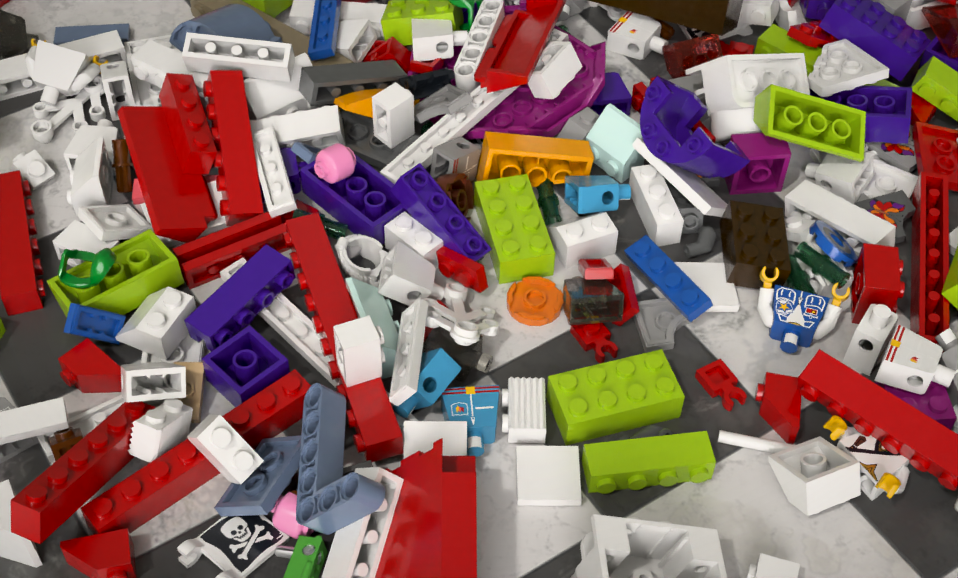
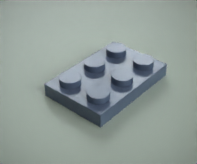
[214,435,301,517]

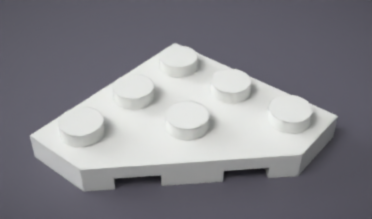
[808,39,889,97]

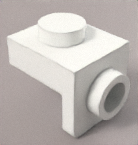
[10,149,55,192]
[785,216,817,245]

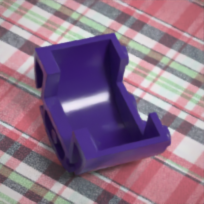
[640,76,750,179]

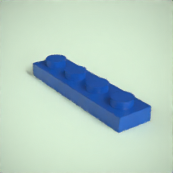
[308,0,342,61]
[624,235,713,322]

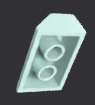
[345,277,400,379]

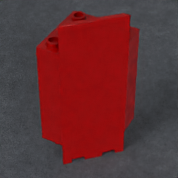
[375,438,477,578]

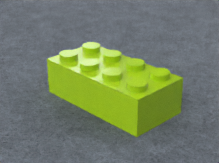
[474,174,555,284]
[546,349,685,446]

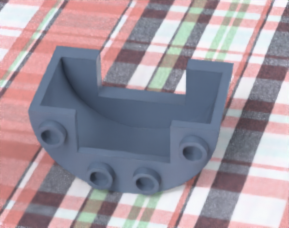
[169,4,274,80]

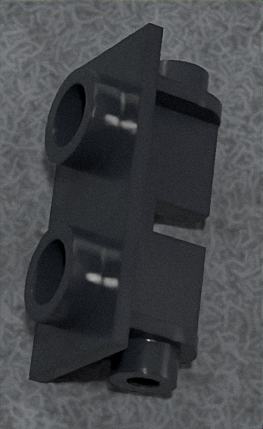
[399,67,455,100]

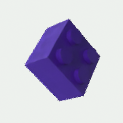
[202,325,290,407]

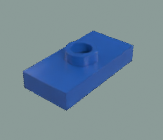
[64,303,126,344]

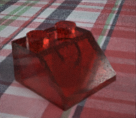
[662,34,723,79]

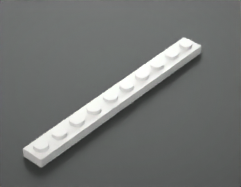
[380,28,569,184]
[220,257,419,450]

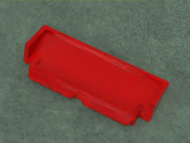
[474,0,566,93]
[117,106,218,243]

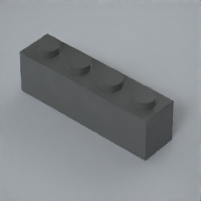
[299,60,407,106]

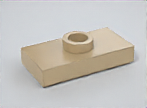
[174,362,205,423]

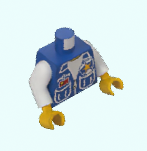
[757,266,850,353]

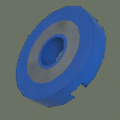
[809,220,858,267]

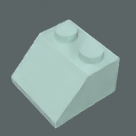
[586,103,645,183]

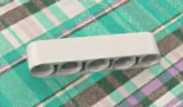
[454,0,505,94]

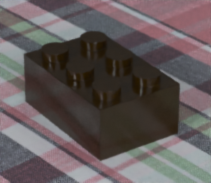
[720,200,791,289]

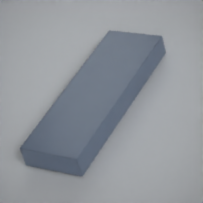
[53,23,131,46]

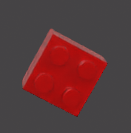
[851,243,905,324]

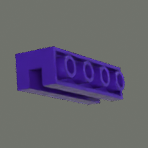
[390,163,491,263]
[184,244,296,352]

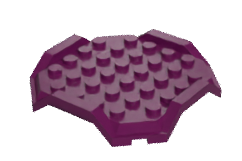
[407,0,606,140]

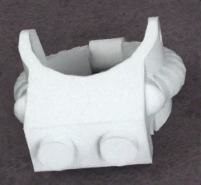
[334,234,388,288]

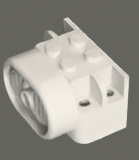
[685,53,810,144]
[571,514,727,578]

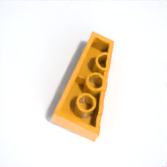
[476,131,594,187]

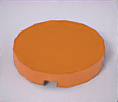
[507,276,563,326]

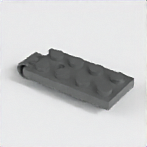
[319,105,420,169]

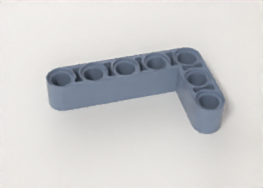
[296,383,385,535]

